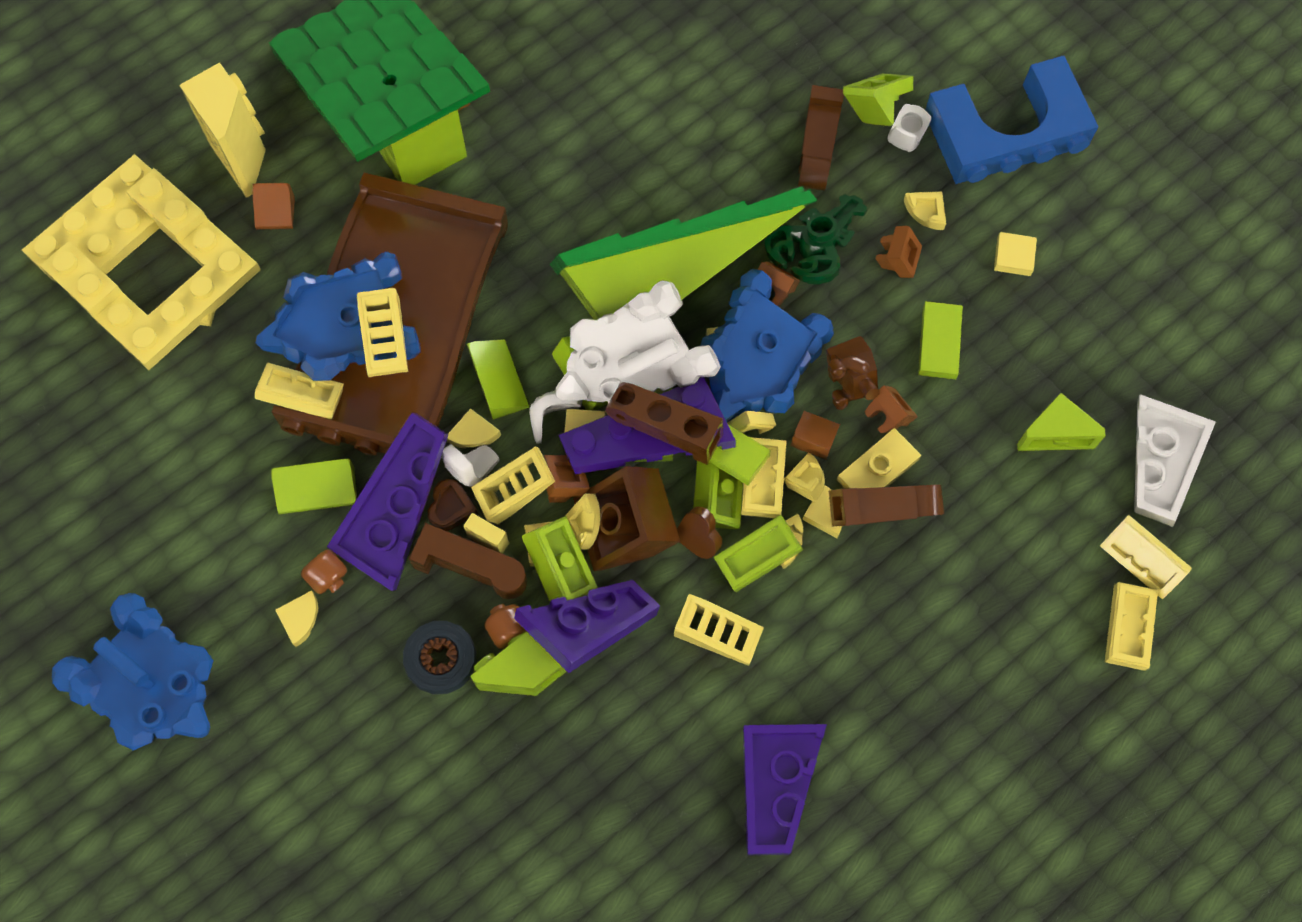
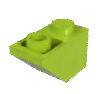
[470,631,567,696]

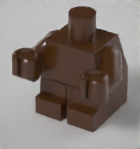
[826,336,880,410]

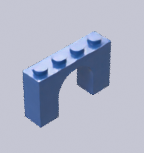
[925,56,1098,184]

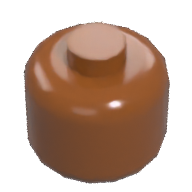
[301,549,347,594]
[485,604,526,649]

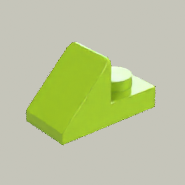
[843,73,913,126]

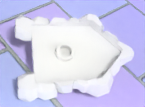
[556,281,720,403]

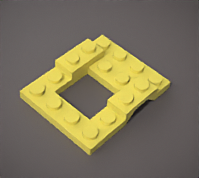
[22,154,261,370]

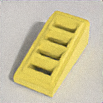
[357,288,408,377]
[471,446,555,524]
[674,594,764,666]

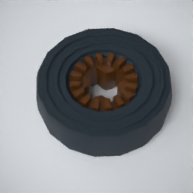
[403,621,476,694]

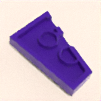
[514,580,660,673]
[743,724,827,855]

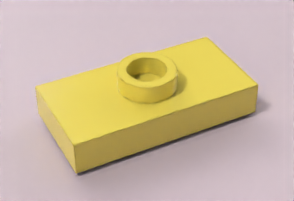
[255,362,344,420]
[837,428,921,489]
[741,437,786,518]
[1100,515,1192,599]
[1105,582,1158,671]

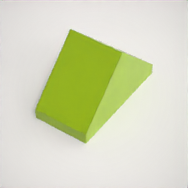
[1017,393,1106,451]

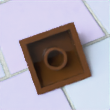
[573,466,680,571]

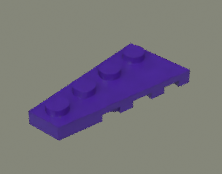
[559,377,736,474]
[327,413,448,591]

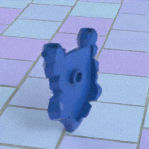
[255,252,421,381]
[700,269,834,422]
[52,593,214,750]

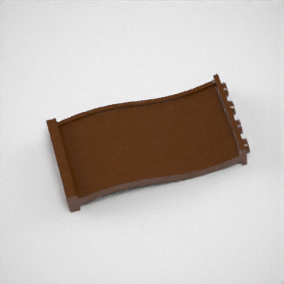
[272,172,508,455]

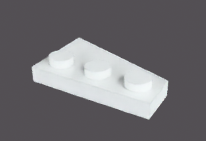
[1134,395,1216,527]

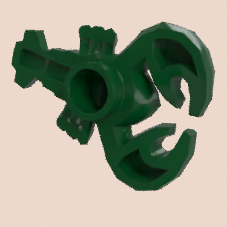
[764,194,867,285]

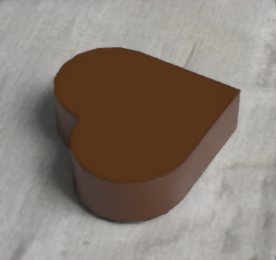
[428,479,478,531]
[677,506,722,559]

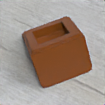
[252,183,295,229]
[790,411,840,459]

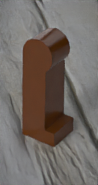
[798,85,844,191]
[605,382,723,465]
[828,485,944,527]
[409,523,527,599]

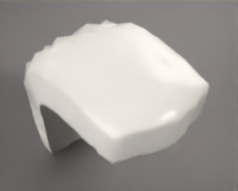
[888,104,931,152]
[529,390,582,444]
[441,444,500,486]

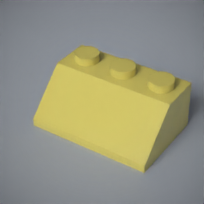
[180,62,266,198]

